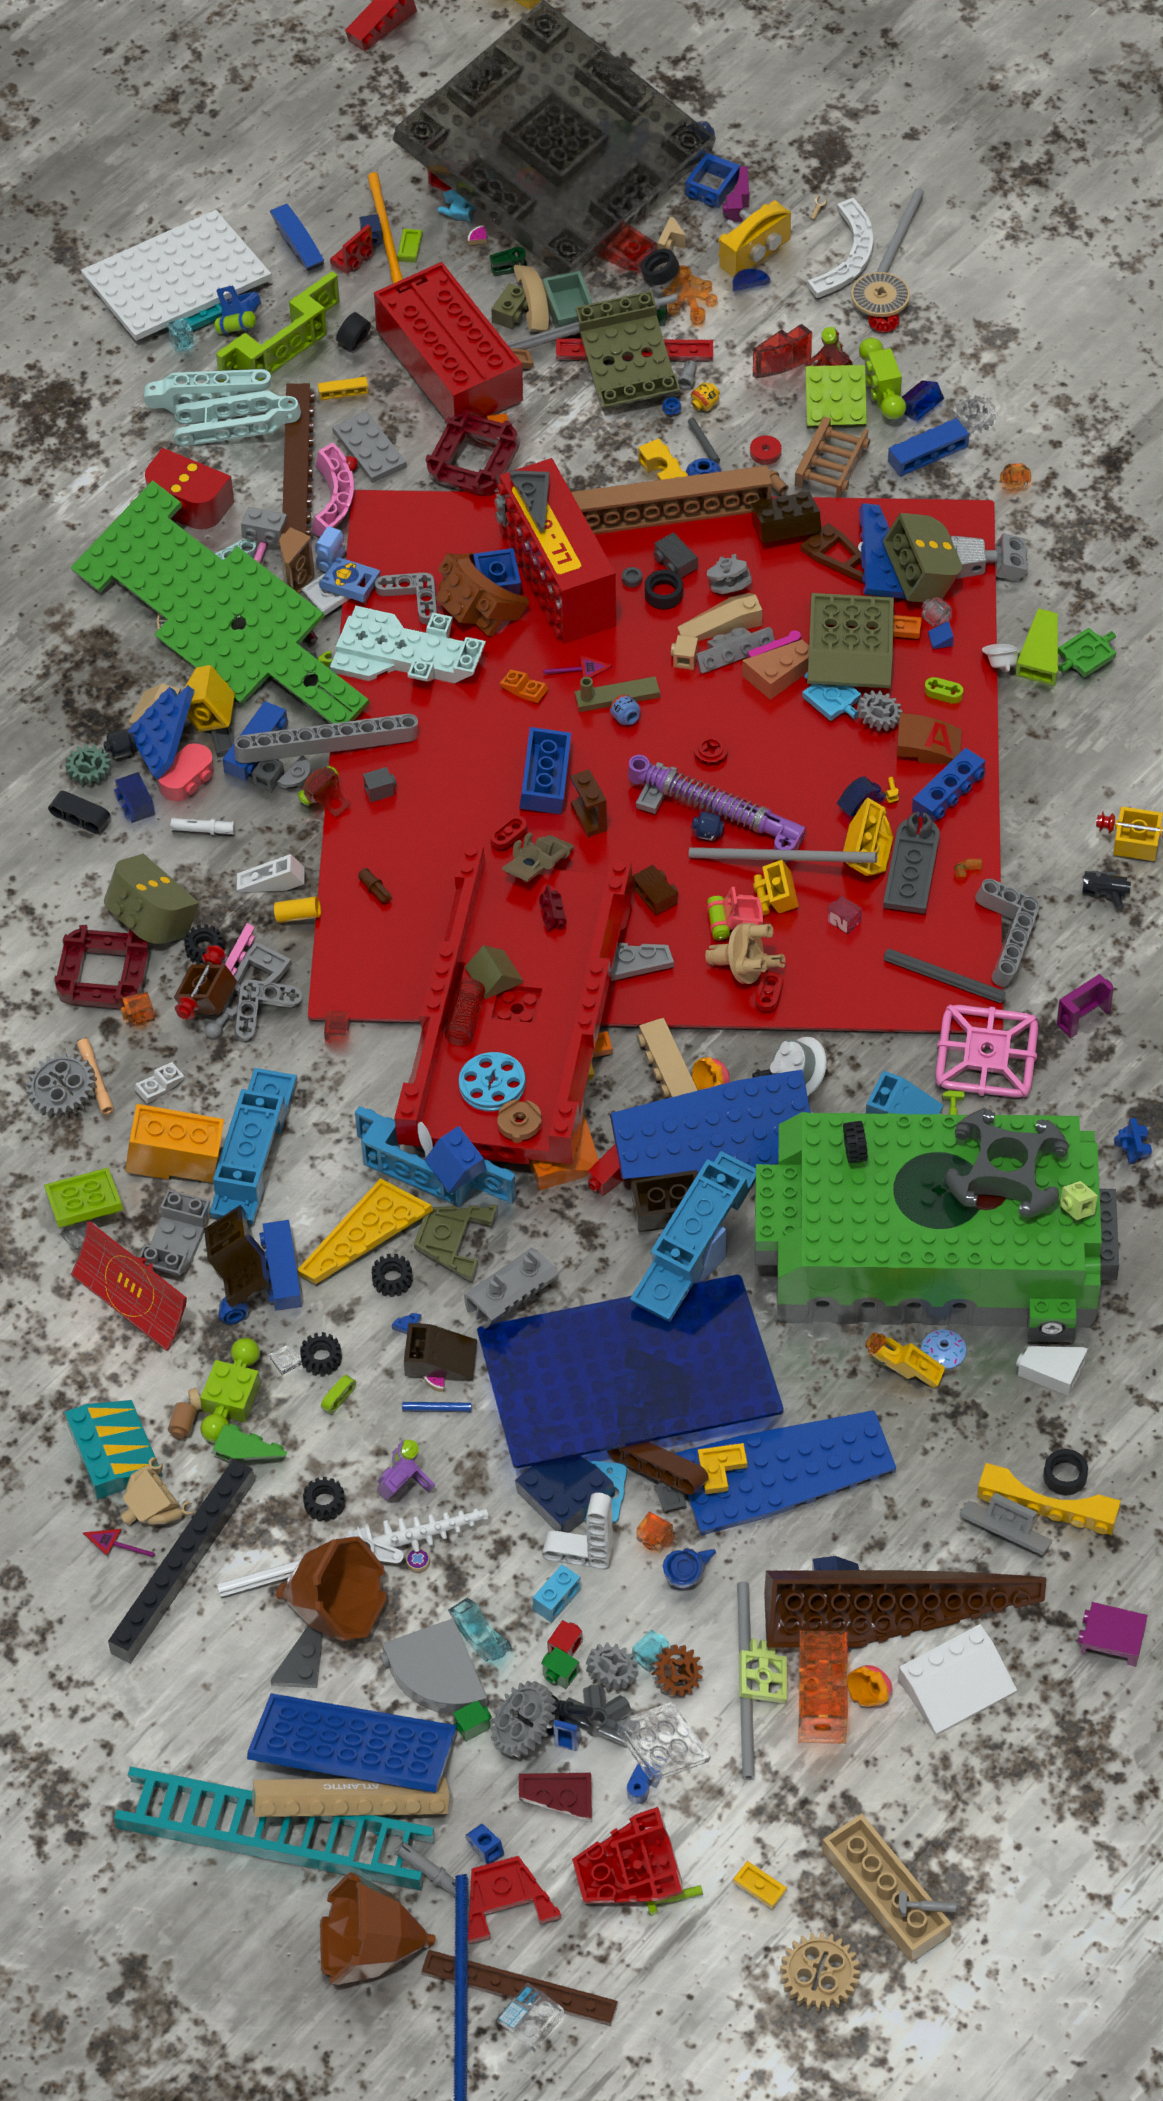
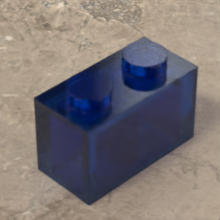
[113,772,155,823]

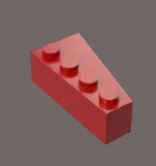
[345,0,417,51]

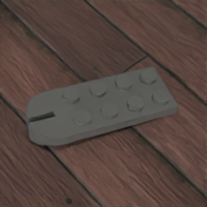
[883,812,940,914]

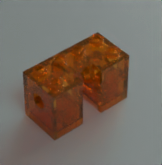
[798,1631,848,1744]

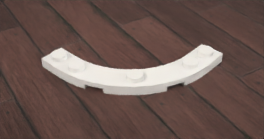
[807,197,873,298]

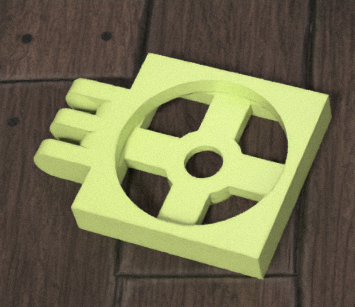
[739,1638,787,1704]

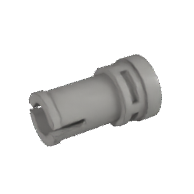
[678,360,697,390]

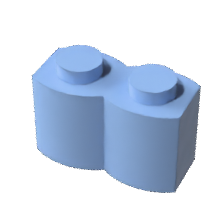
[315,526,345,572]

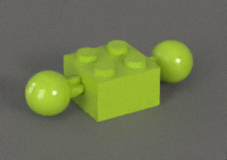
[859,337,906,420]
[200,1338,261,1443]

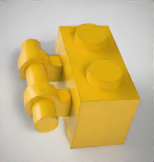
[753,860,799,915]

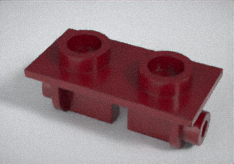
[539,885,566,932]

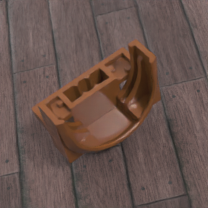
[435,552,529,636]

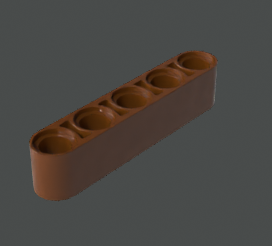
[606,1432,709,1495]

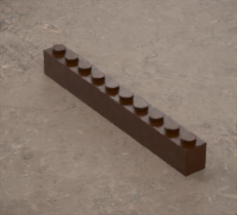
[282,383,315,537]

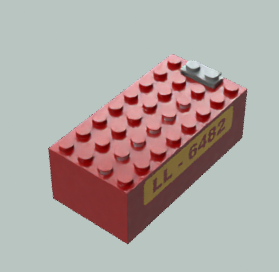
[494,458,616,644]

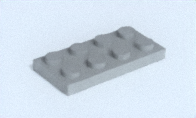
[332,411,407,483]

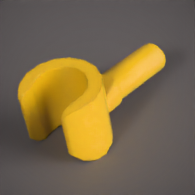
[885,777,899,803]

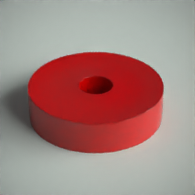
[750,435,782,465]

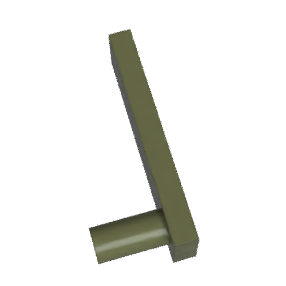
[575,677,660,712]

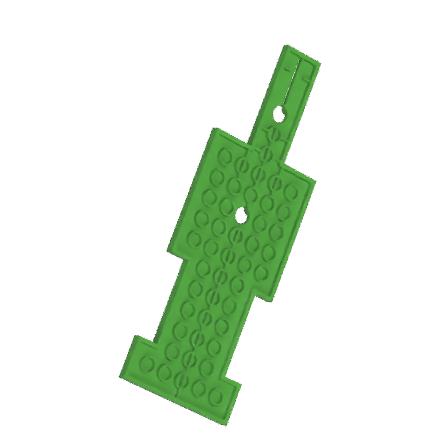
[70,480,370,724]

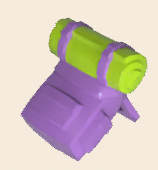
[377,1439,435,1501]

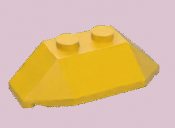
[843,798,893,876]

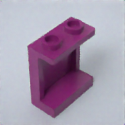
[1056,974,1114,1039]
[1077,1602,1148,1667]

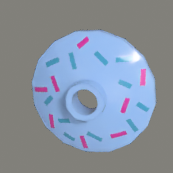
[921,1329,967,1370]

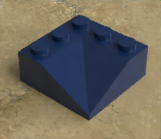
[515,1449,615,1533]

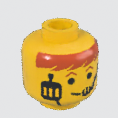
[691,382,720,412]

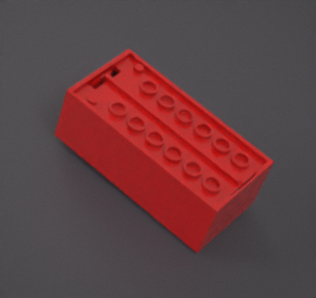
[374,262,523,420]

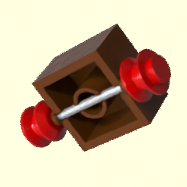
[174,945,237,1020]

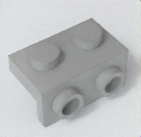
[241,507,287,545]

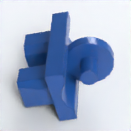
[1114,1118,1152,1164]

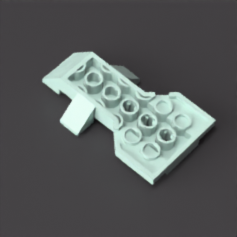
[330,606,486,683]

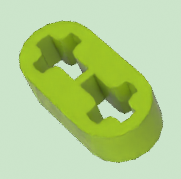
[924,677,963,704]
[321,1375,356,1414]

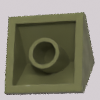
[465,945,523,1000]

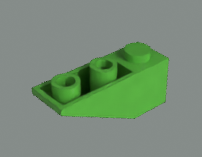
[211,1424,287,1462]

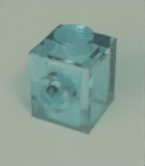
[167,317,194,352]
[632,1630,669,1673]

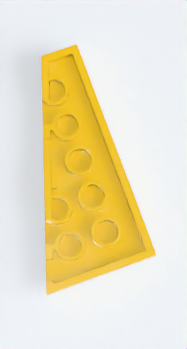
[297,1178,433,1285]

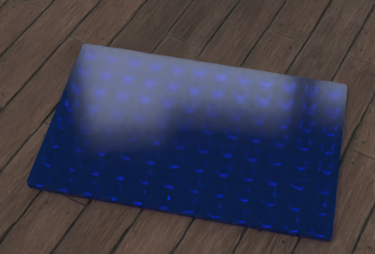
[477,1274,784,1469]

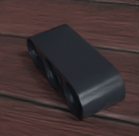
[48,790,111,834]

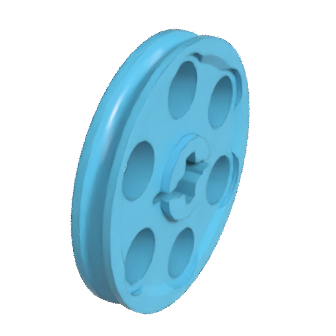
[459,1052,526,1111]

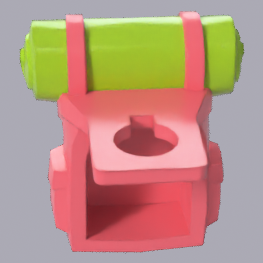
[707,887,763,941]

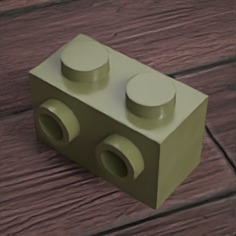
[491,283,529,330]

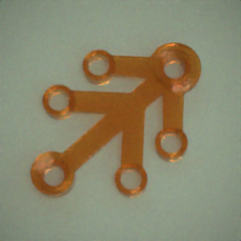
[663,265,717,325]

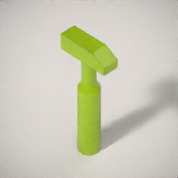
[942,1091,964,1115]
[646,1885,703,1916]

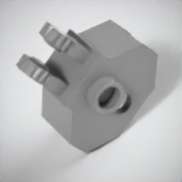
[707,554,752,594]

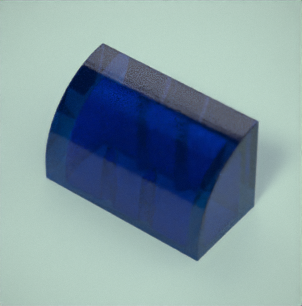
[902,380,944,420]

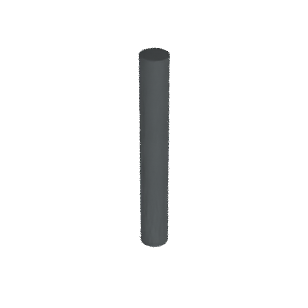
[688,418,720,463]

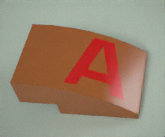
[897,713,962,764]

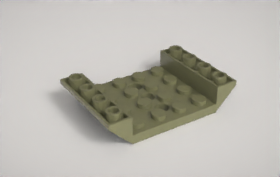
[575,290,680,409]
[807,593,894,688]

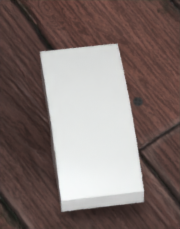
[134,1062,185,1104]

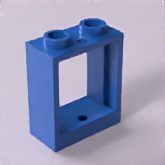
[685,153,740,208]

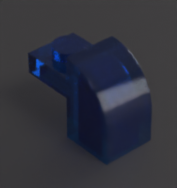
[836,776,886,816]

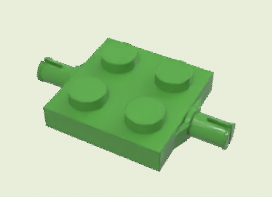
[1058,628,1116,677]

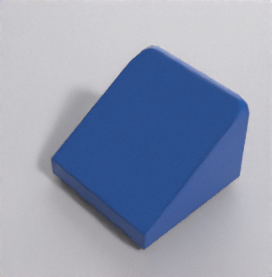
[928,622,953,649]

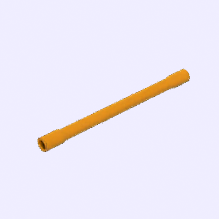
[367,172,403,284]

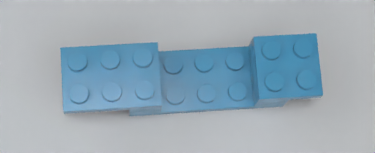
[209,1068,297,1225]
[355,1106,516,1208]
[630,1151,756,1322]

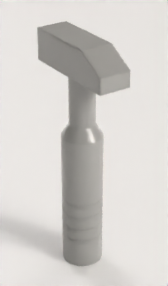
[898,1891,956,1917]

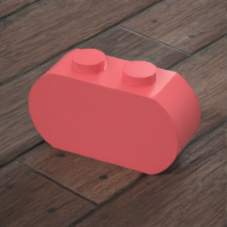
[158,743,214,801]

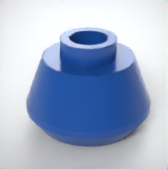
[218,1297,249,1324]

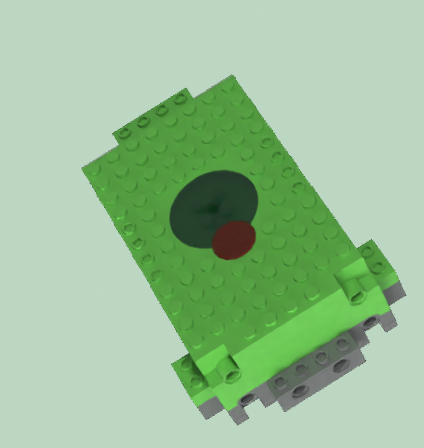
[755,1112,1119,1342]

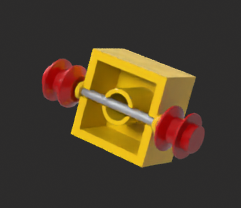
[1096,806,1163,861]

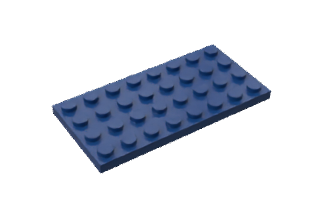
[247,1693,457,1792]

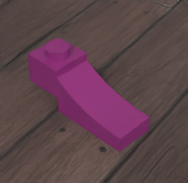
[723,166,749,222]

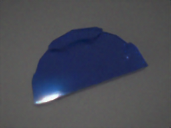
[732,268,770,291]

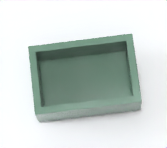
[543,271,592,328]

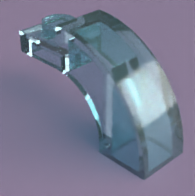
[448,1598,513,1662]

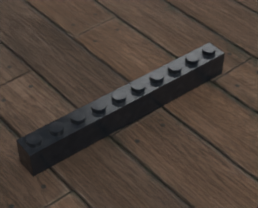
[108,1459,255,1664]

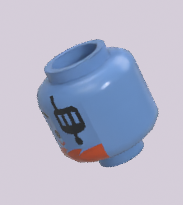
[610,694,641,725]

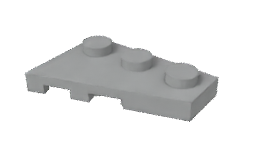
[610,943,674,981]

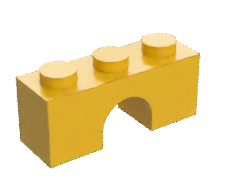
[638,438,688,480]

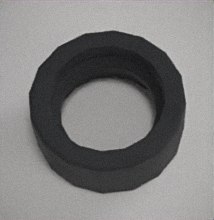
[641,248,680,286]
[645,570,683,609]
[1043,1449,1088,1495]

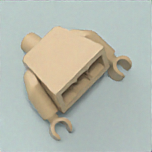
[121,1457,195,1526]

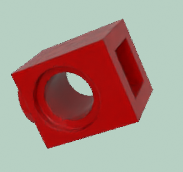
[547,1620,583,1657]

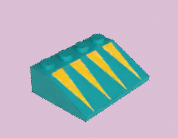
[64,1400,163,1500]

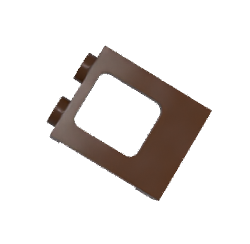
[570,769,607,837]

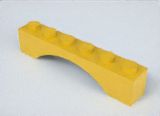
[977,1463,1121,1535]

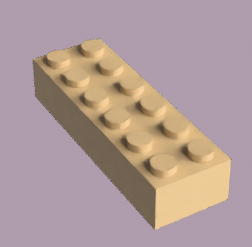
[822,1813,952,1963]

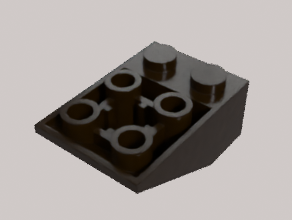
[404,1323,477,1380]

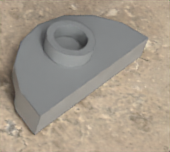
[277,756,311,789]

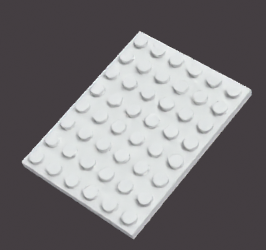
[81,210,272,341]

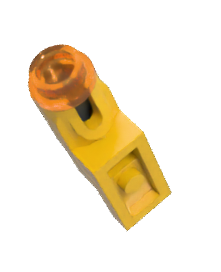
[865,1332,946,1388]

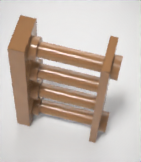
[795,417,870,498]

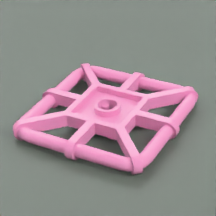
[935,1004,1039,1098]

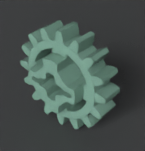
[65,744,111,786]

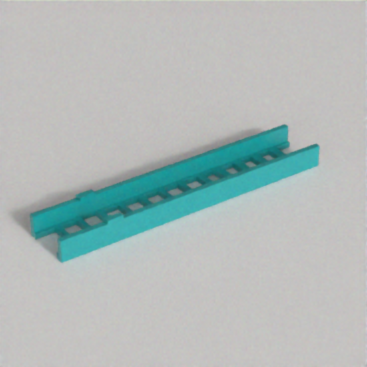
[114,1766,435,1890]

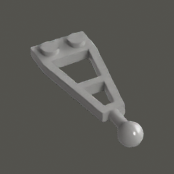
[204,941,292,1039]

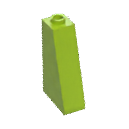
[1016,608,1058,686]

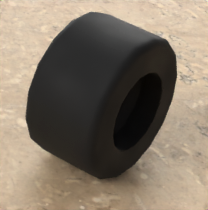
[336,312,371,351]

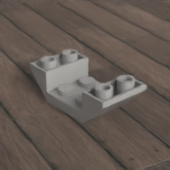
[139,1189,210,1275]

